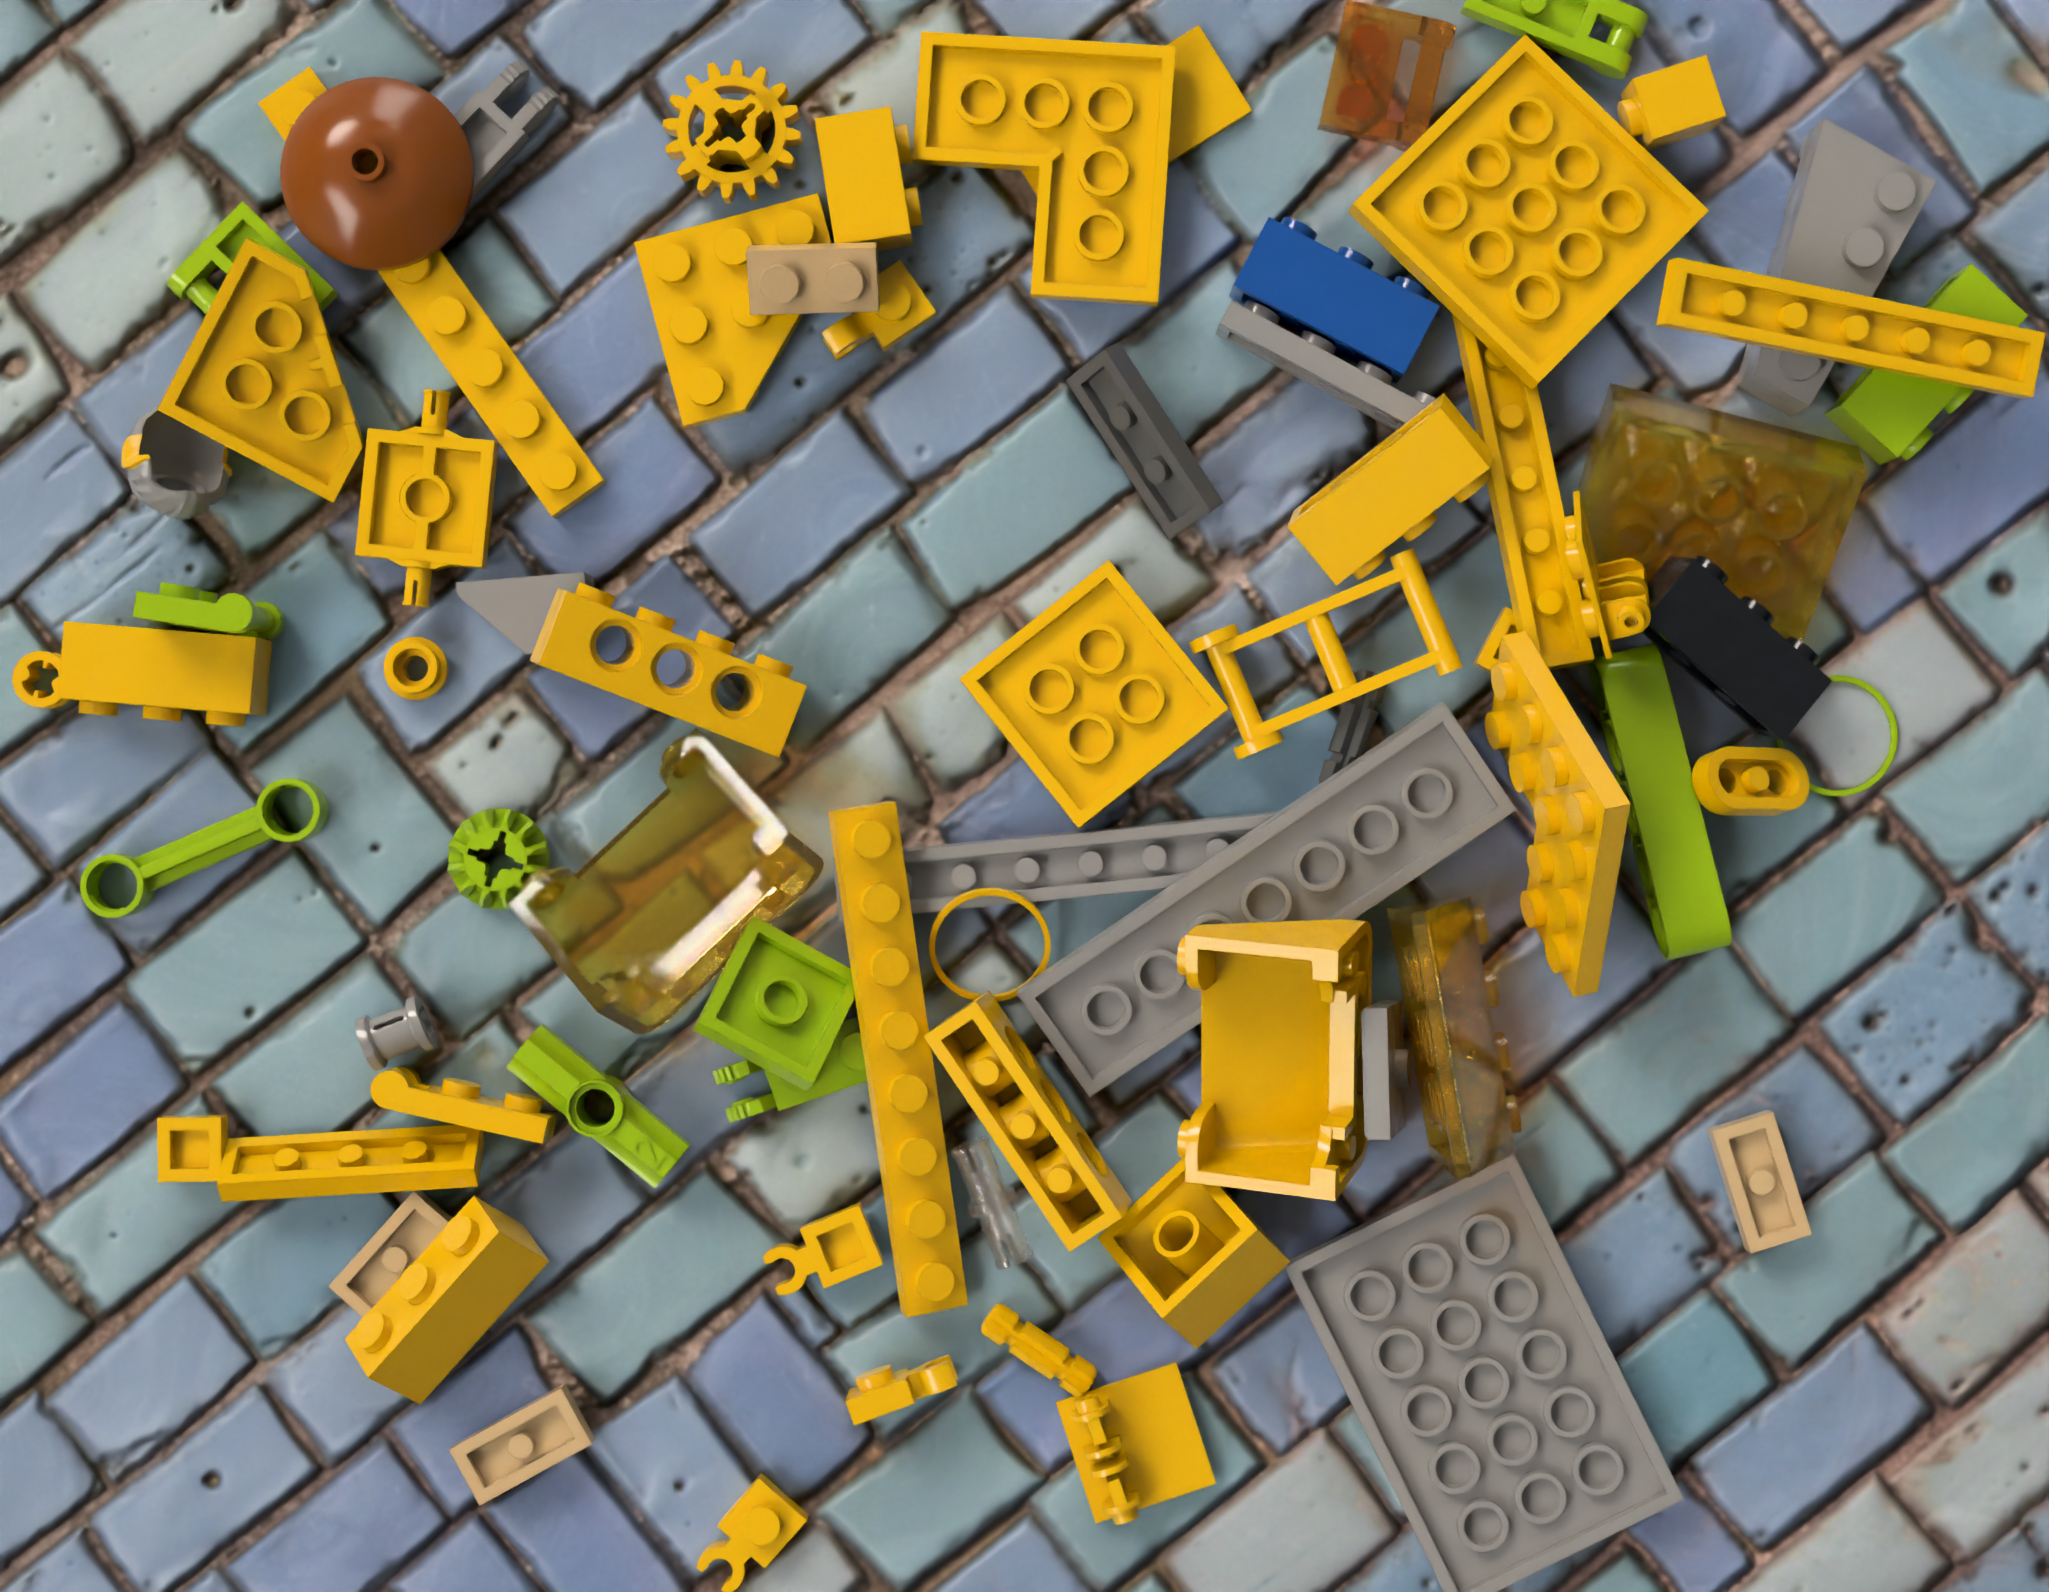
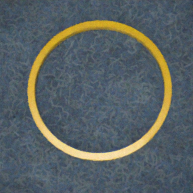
[929,888,1051,1002]

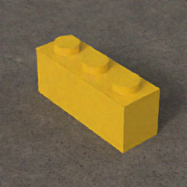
[1288,393,1492,586]
[57,621,273,727]
[345,1196,549,1405]

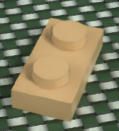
[746,242,880,315]
[1707,1110,1812,1254]
[328,1190,452,1317]
[449,1384,595,1506]

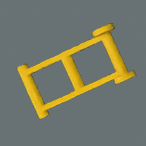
[1189,548,1463,760]

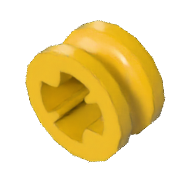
[12,651,71,709]

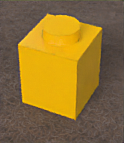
[1617,55,1726,151]

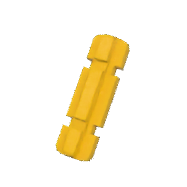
[981,1303,1097,1397]

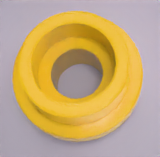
[383,637,449,701]

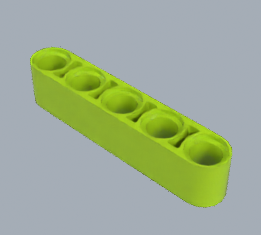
[1589,643,1732,961]

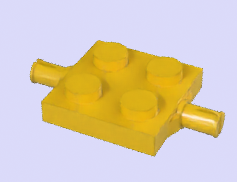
[355,389,499,608]

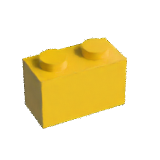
[815,106,923,251]

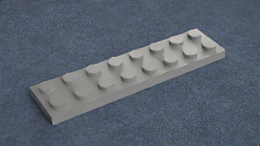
[1017,701,1516,1097]

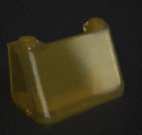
[508,727,824,1034]

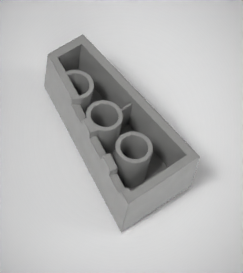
[1736,118,1937,417]

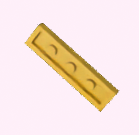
[216,1125,485,1202]

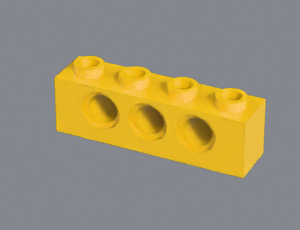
[529,582,807,757]
[923,990,1132,1252]

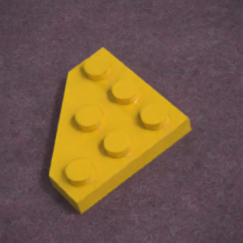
[634,193,832,429]
[157,238,365,503]

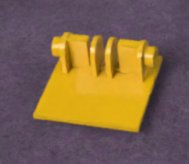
[1564,491,1651,659]
[1056,1362,1216,1525]

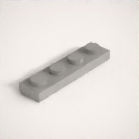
[1215,300,1436,430]

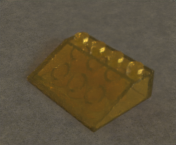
[1571,383,1867,642]
[1387,895,1522,1179]

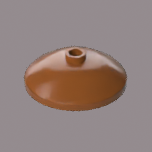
[280,77,475,271]

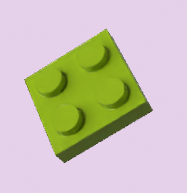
[693,916,855,1091]

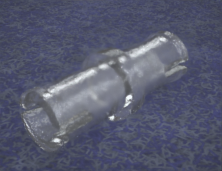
[950,1135,1034,1270]

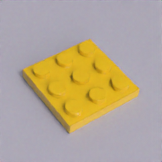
[959,560,1229,829]

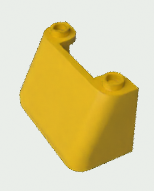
[1177,919,1373,1201]

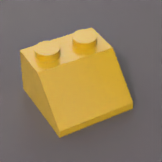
[1097,1158,1290,1349]

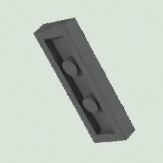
[1066,342,1224,540]

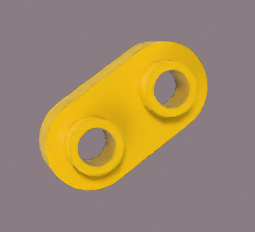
[1692,746,1810,816]

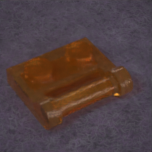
[1317,0,1456,152]

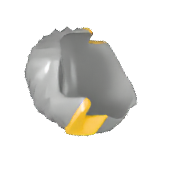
[121,405,232,520]

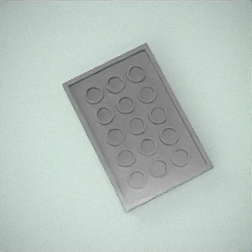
[1285,1152,1684,1592]

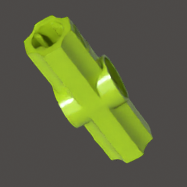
[506,1024,691,1188]

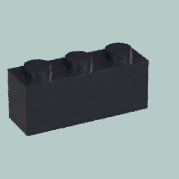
[1642,555,1832,741]

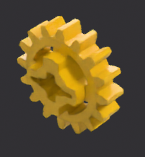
[662,60,803,204]

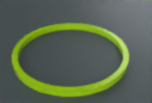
[1775,675,1898,796]

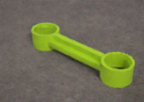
[80,778,329,918]

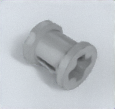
[355,995,438,1071]

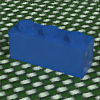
[1229,217,1440,384]

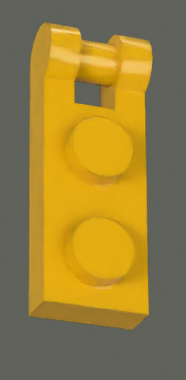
[370,1066,558,1144]

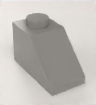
[456,572,600,668]

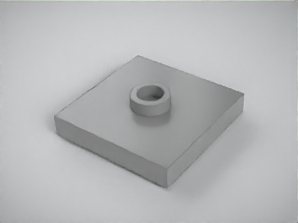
[1361,1000,1412,1140]

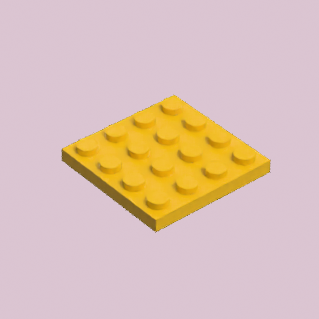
[1348,34,1709,390]

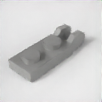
[454,59,560,200]

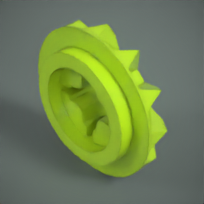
[447,808,550,909]

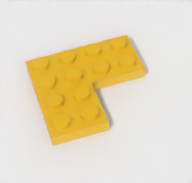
[912,31,1176,306]
[1485,631,1631,997]

